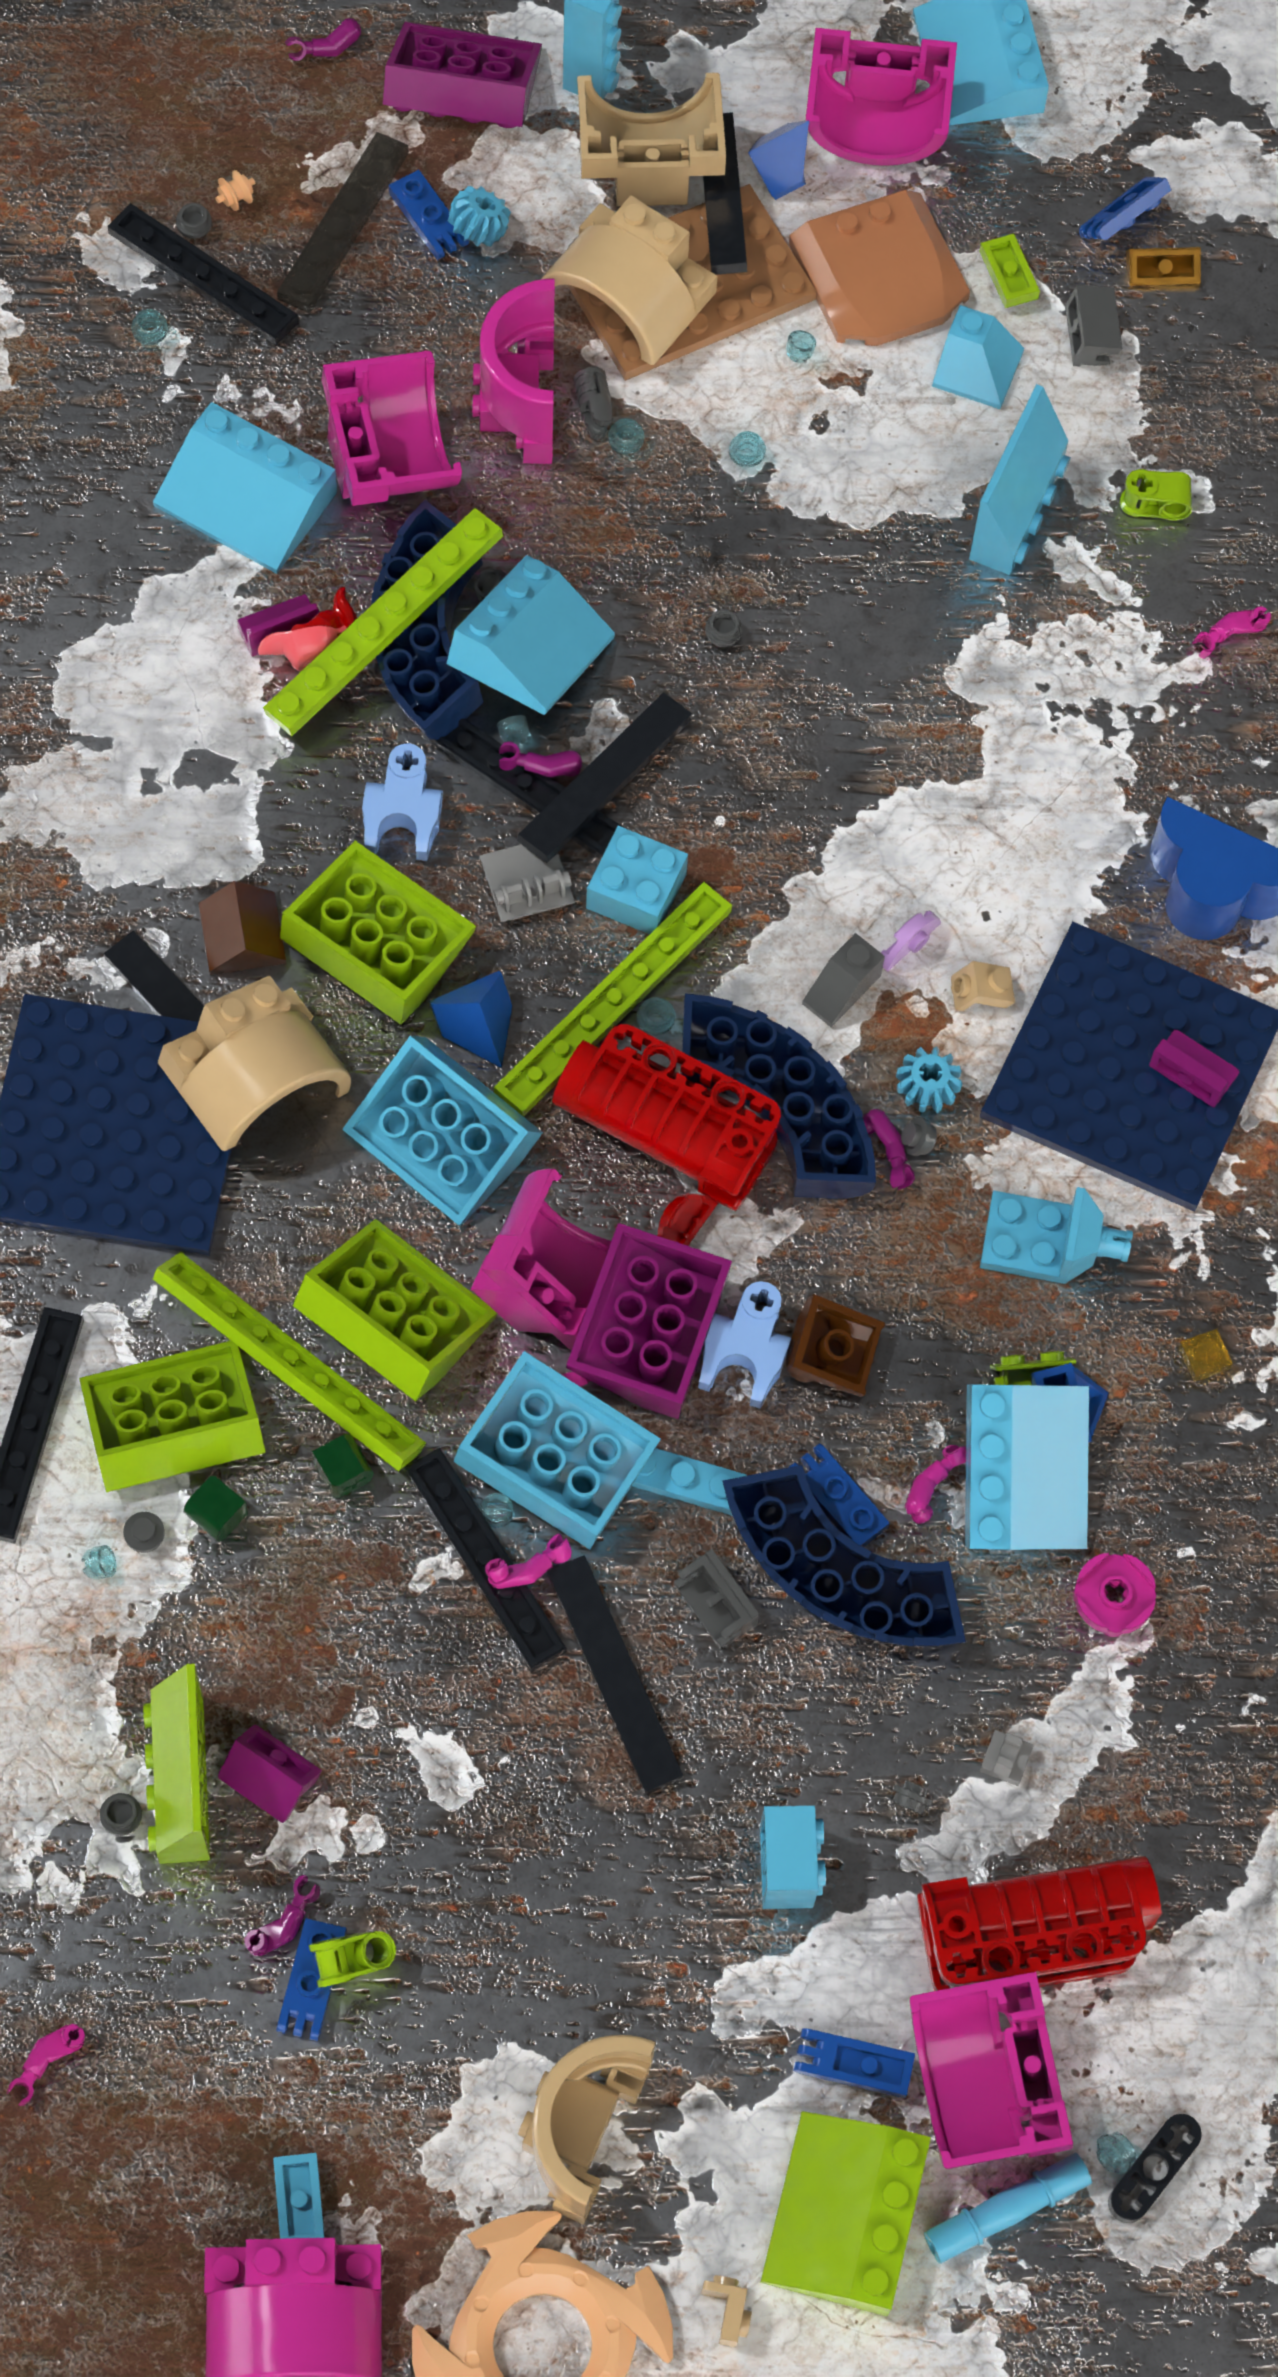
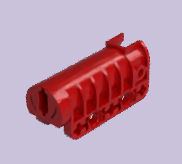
[552,1024,781,1212]
[917,1856,1162,1991]

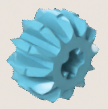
[448,186,511,247]
[896,1046,962,1114]

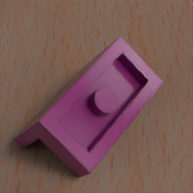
[237,594,319,657]
[1149,1030,1239,1108]
[218,1724,322,1823]

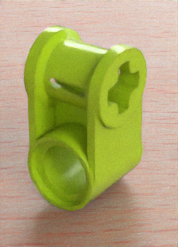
[1119,469,1192,521]
[309,1931,396,1988]

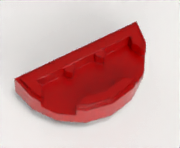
[657,1193,718,1246]

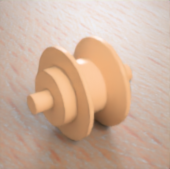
[215,170,256,211]

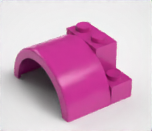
[806,28,957,166]
[472,279,555,464]
[322,351,462,506]
[471,1169,611,1350]
[910,1972,1073,2169]
[204,2238,382,2377]

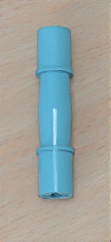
[924,2152,1092,2264]

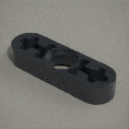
[1108,2114,1202,2223]

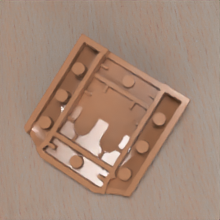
[789,190,970,346]

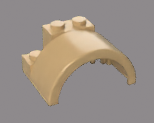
[577,73,726,206]
[541,195,718,365]
[158,975,351,1151]
[518,2035,656,2225]

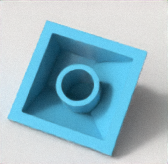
[932,305,1024,409]

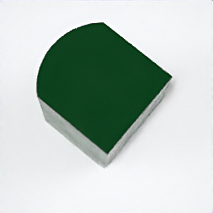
[312,1434,374,1499]
[183,1476,248,1542]

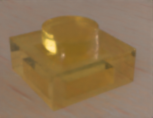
[1178,1329,1233,1382]

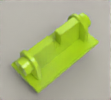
[990,1351,1076,1385]

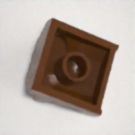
[786,1294,885,1397]

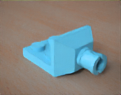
[979,1187,1133,1284]

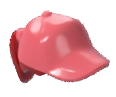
[258,587,357,672]

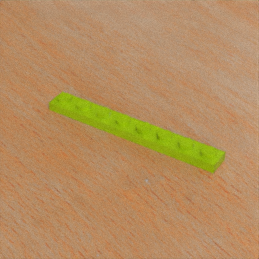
[263,508,503,736]
[494,882,732,1117]
[152,1252,426,1471]

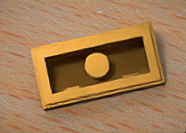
[1126,247,1201,286]

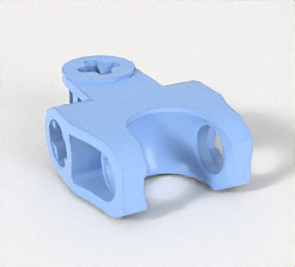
[362,743,443,861]
[698,1281,792,1409]

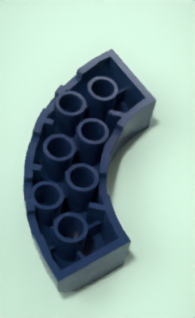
[371,500,483,740]
[681,993,876,1199]
[722,1465,966,1646]

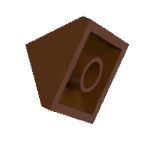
[199,881,287,975]

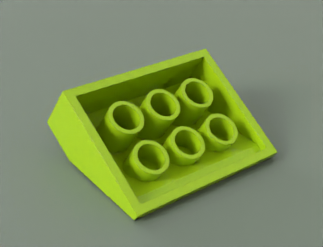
[280,840,476,1025]
[293,1219,498,1401]
[79,1341,266,1492]
[143,1664,210,1864]
[760,2111,931,2316]

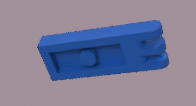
[388,170,469,260]
[1079,177,1172,240]
[789,1443,890,1547]
[276,1918,347,2041]
[793,2028,915,2099]

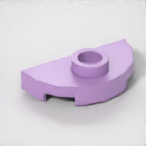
[881,910,941,972]

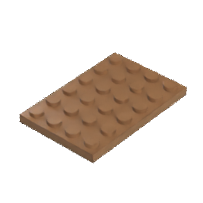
[568,184,817,381]

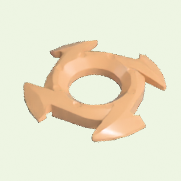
[412,2211,673,2377]

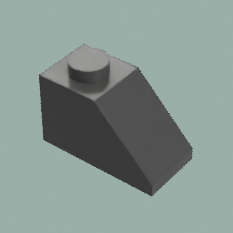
[802,933,885,1027]

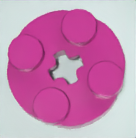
[1072,1553,1156,1637]

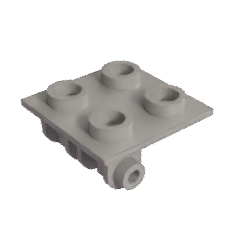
[479,844,575,923]

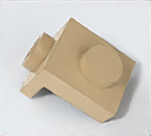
[951,961,1015,1011]
[701,2275,752,2348]

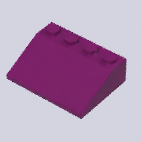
[383,22,542,128]
[566,1223,732,1419]

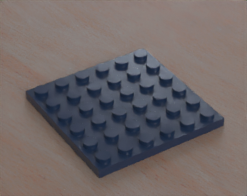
[980,921,1278,1212]
[0,994,232,1256]

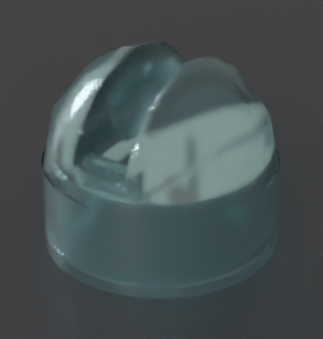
[786,330,816,363]
[497,715,529,744]
[481,1492,513,1528]
[81,1545,117,1580]

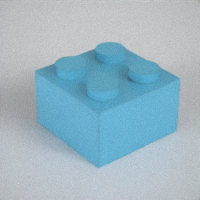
[586,826,688,934]
[760,1806,826,1909]

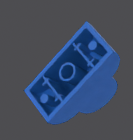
[1150,797,1278,940]

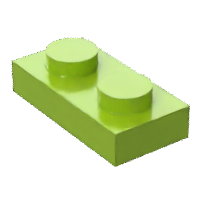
[979,234,1040,308]

